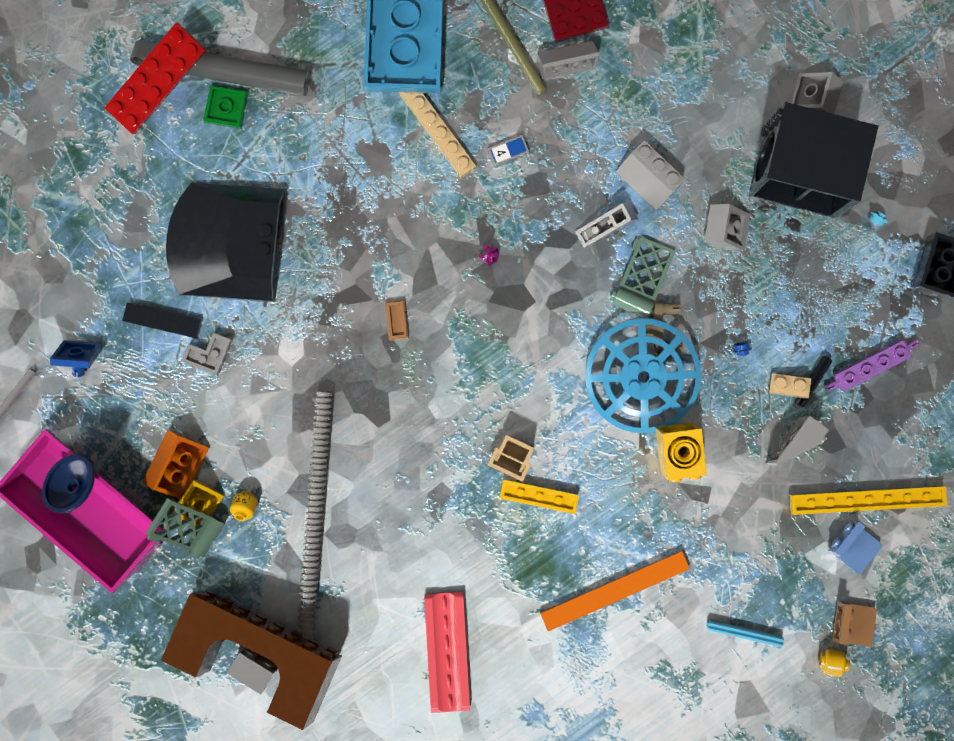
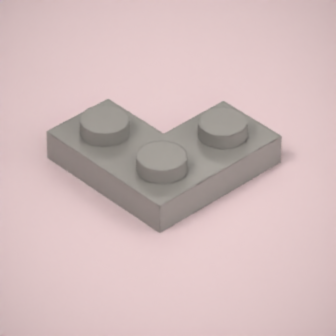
[181,333,232,376]

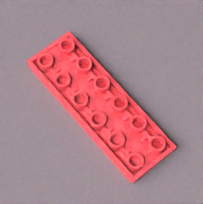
[424,592,470,713]

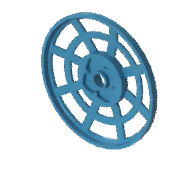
[585,318,701,433]

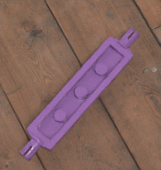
[824,339,920,392]

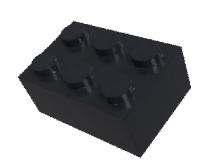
[911,232,954,301]

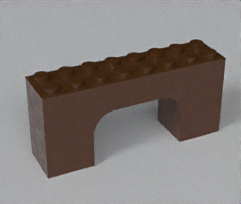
[161,589,342,730]

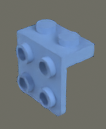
[828,520,882,574]

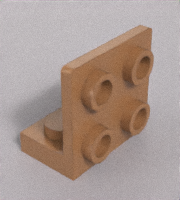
[832,602,877,647]

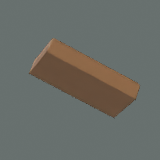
[385,300,408,341]

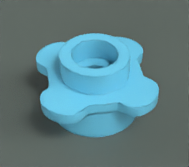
[869,211,889,227]

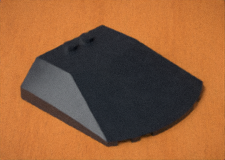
[166,183,285,303]

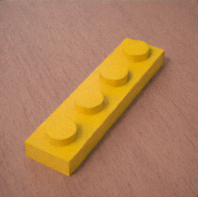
[499,479,579,514]

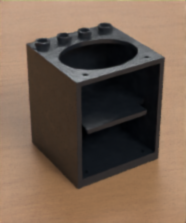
[749,102,879,218]

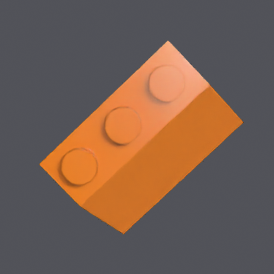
[142,430,209,499]

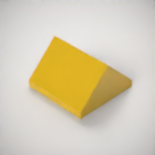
[172,480,224,526]

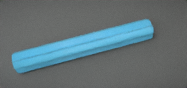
[707,620,784,647]

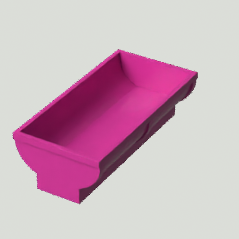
[0,429,164,594]

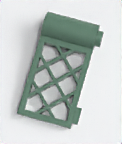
[610,236,675,318]
[146,498,225,558]

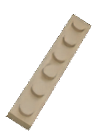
[398,92,476,178]

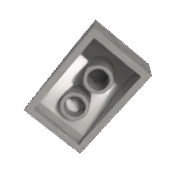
[766,416,829,465]

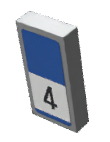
[487,135,529,167]

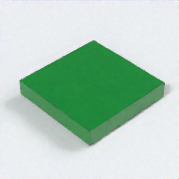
[203,85,248,129]

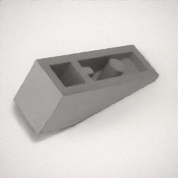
[575,203,638,248]

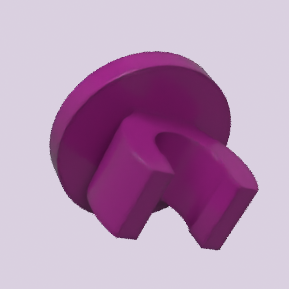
[478,245,499,265]

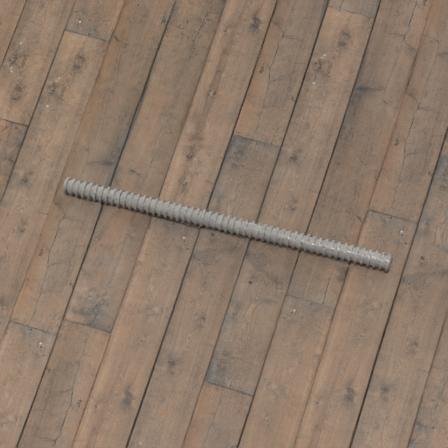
[296,391,333,640]

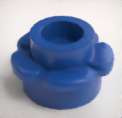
[733,342,752,356]

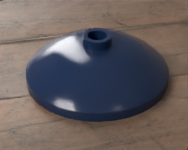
[42,455,95,514]

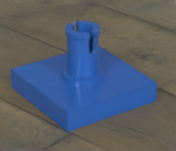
[50,340,102,377]

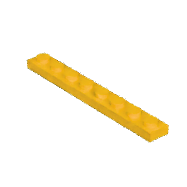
[789,486,948,515]

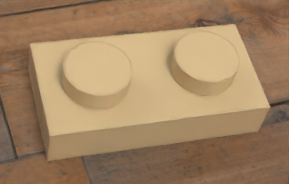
[769,373,811,399]

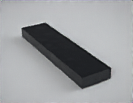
[122,303,202,339]

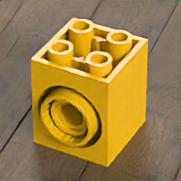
[655,422,707,482]

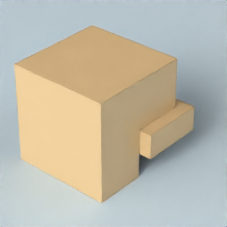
[488,435,534,482]

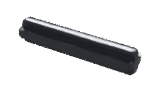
[795,356,832,407]

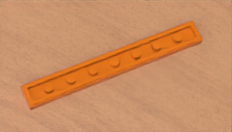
[540,551,690,631]

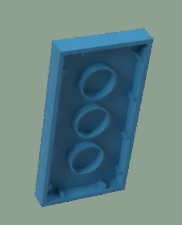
[364,0,443,93]

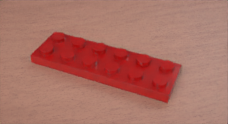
[104,22,207,135]

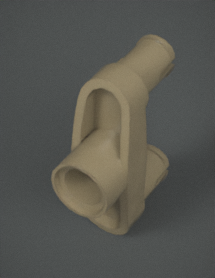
[646,302,683,355]

